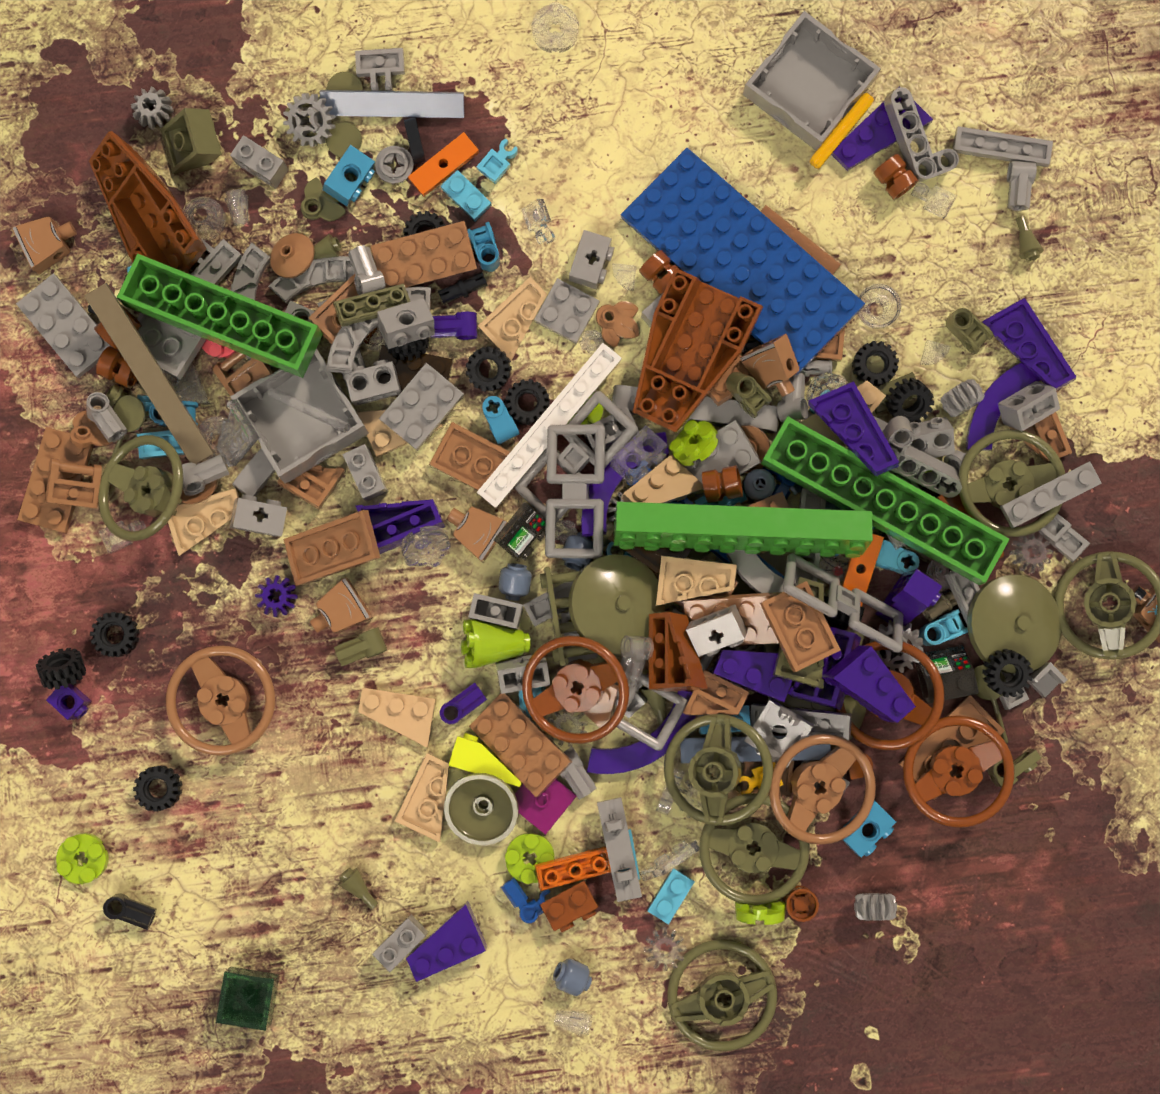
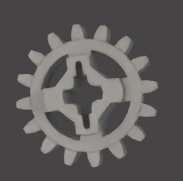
[283,93,336,147]
[869,620,923,673]

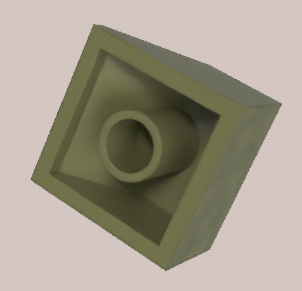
[160,108,222,174]

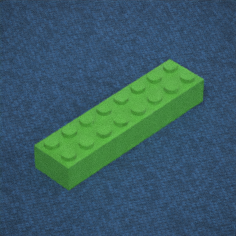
[117,253,323,378]

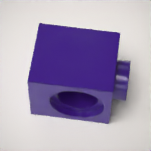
[46,683,92,720]

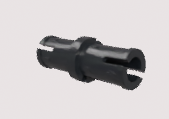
[438,272,488,305]

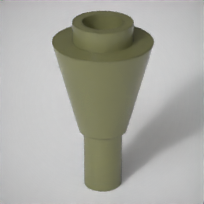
[1016,216,1044,261]
[314,234,342,259]
[641,686,666,726]
[338,868,378,910]

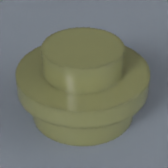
[106,384,126,407]

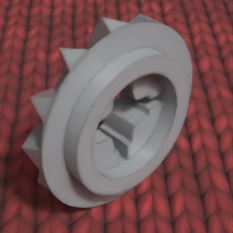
[375,146,414,185]

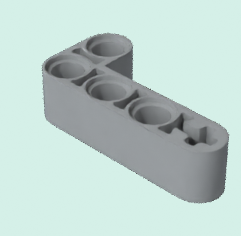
[884,87,959,182]
[882,416,962,498]

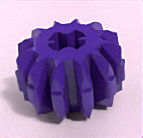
[255,575,298,617]

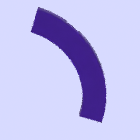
[966,353,1062,451]
[581,432,669,537]
[587,690,696,774]

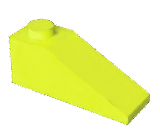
[449,733,522,787]

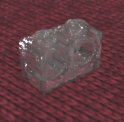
[610,425,668,486]

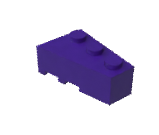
[355,499,445,554]
[787,627,861,710]
[822,645,916,723]
[711,650,792,702]
[406,901,488,982]

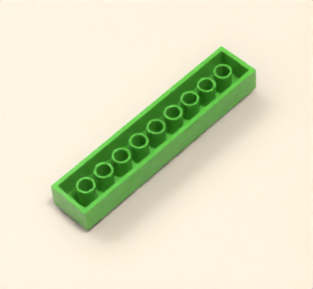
[761,416,1009,585]
[614,502,873,558]

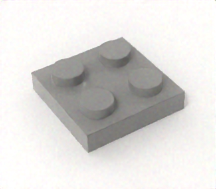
[534,278,600,345]

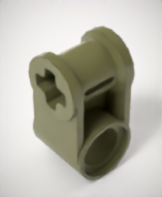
[946,308,994,354]
[726,372,772,418]

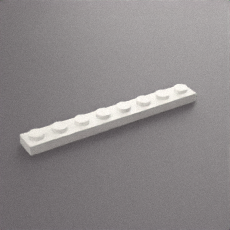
[477,343,622,508]

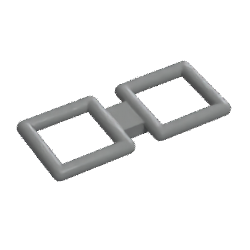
[515,391,638,524]
[545,424,605,559]
[783,553,903,653]
[611,609,714,751]

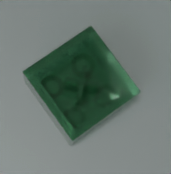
[216,967,280,1031]

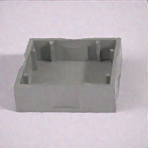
[743,11,881,151]
[230,349,369,483]

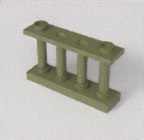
[540,559,620,667]

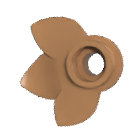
[596,301,639,347]
[70,411,112,448]

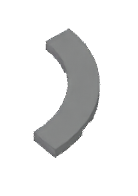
[230,243,274,369]
[268,256,355,304]
[326,287,431,374]
[726,550,796,593]

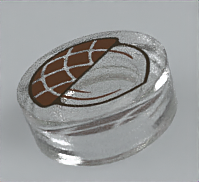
[362,326,385,350]

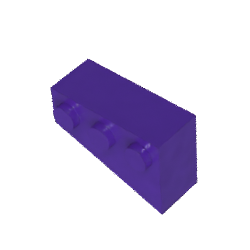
[875,569,942,626]

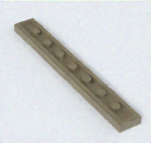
[84,283,214,464]

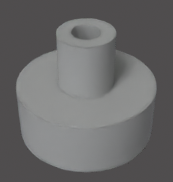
[944,450,966,474]

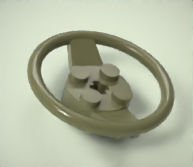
[958,429,1065,537]
[98,435,183,541]
[1054,551,1160,660]
[664,714,773,825]
[699,793,810,905]
[667,940,777,1051]

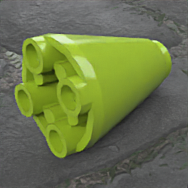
[461,619,530,668]

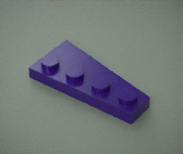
[831,86,933,171]
[982,298,1076,391]
[808,381,899,476]

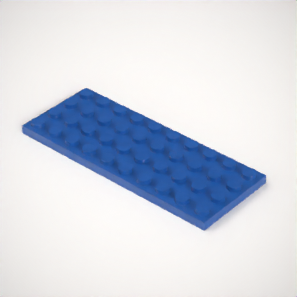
[620,148,865,375]

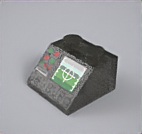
[493,502,546,563]
[916,645,979,703]

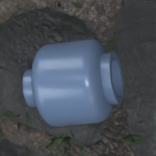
[742,469,776,502]
[562,532,593,571]
[498,563,532,601]
[553,958,592,996]

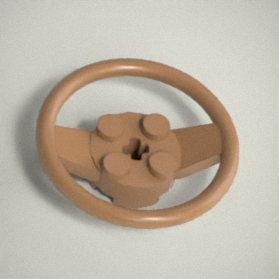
[166,646,275,756]
[769,734,876,844]

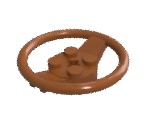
[522,636,629,744]
[835,641,944,750]
[903,716,1014,828]

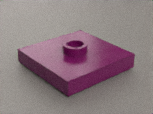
[515,779,577,835]

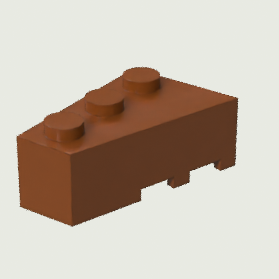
[649,612,708,692]

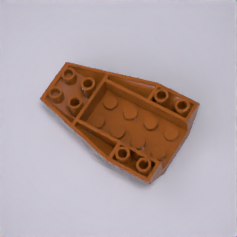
[89,131,207,273]
[633,268,763,433]

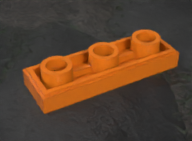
[408,132,479,197]
[841,534,884,607]
[534,846,611,891]

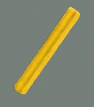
[809,93,874,169]

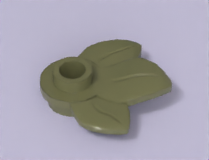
[301,177,346,221]

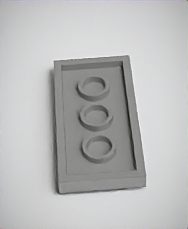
[16,273,110,378]

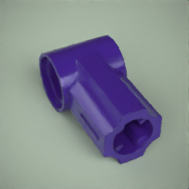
[430,311,478,340]
[440,682,487,725]

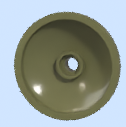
[444,773,519,845]

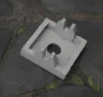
[744,698,814,768]

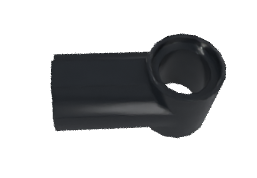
[103,893,157,930]

